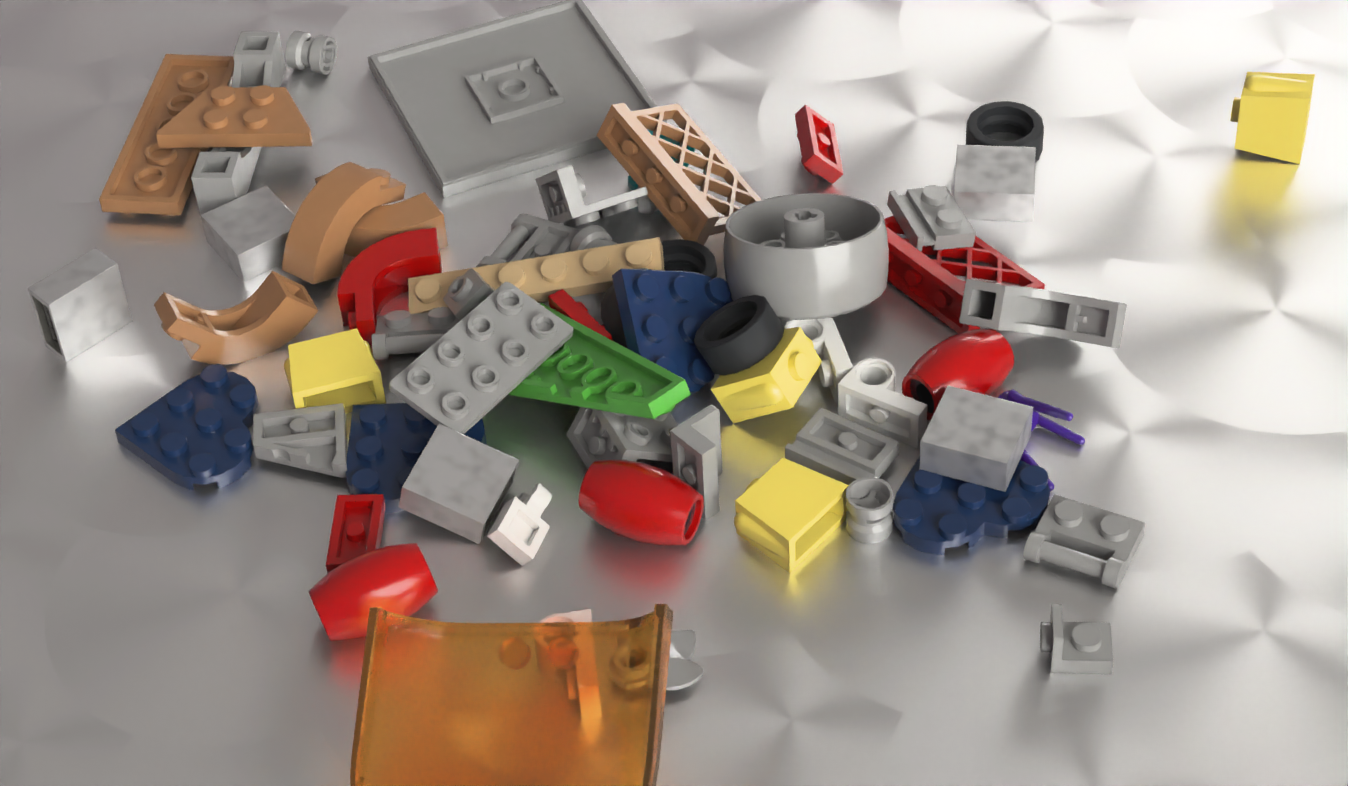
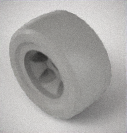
[723,193,889,320]

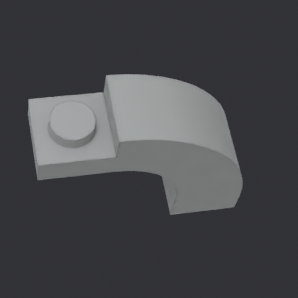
[959,279,1127,348]

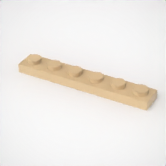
[408,237,665,314]

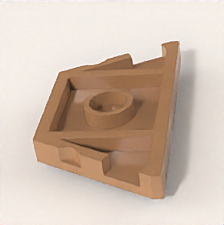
[156,85,313,148]

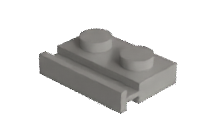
[887,185,976,251]
[785,408,899,485]

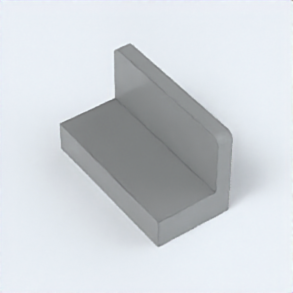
[670,404,722,521]

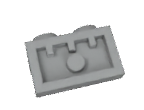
[535,165,648,228]
[566,407,678,468]

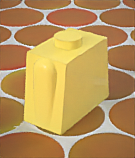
[1230,72,1315,164]
[710,327,822,424]
[284,328,386,414]
[734,458,849,573]

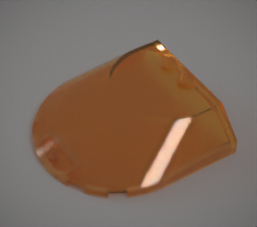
[350,604,673,786]

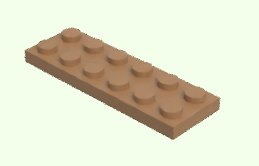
[99,54,234,215]

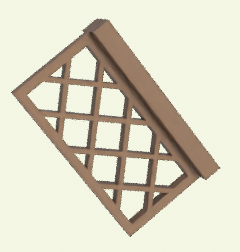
[596,103,762,245]

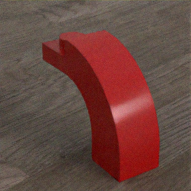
[337,228,442,352]

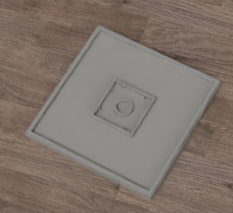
[367,0,667,197]

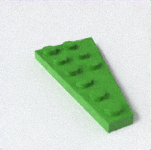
[508,303,691,419]

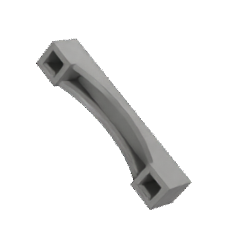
[191,32,286,216]

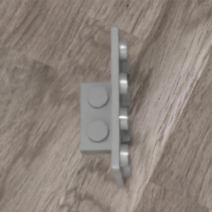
[389,282,573,434]

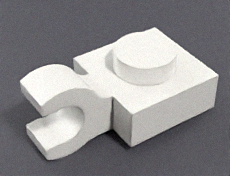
[487,483,552,566]

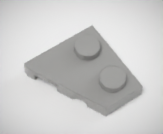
[253,403,347,478]

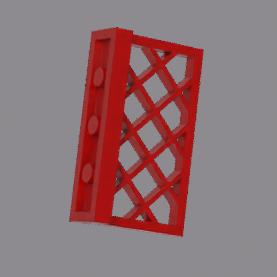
[884,216,1045,334]

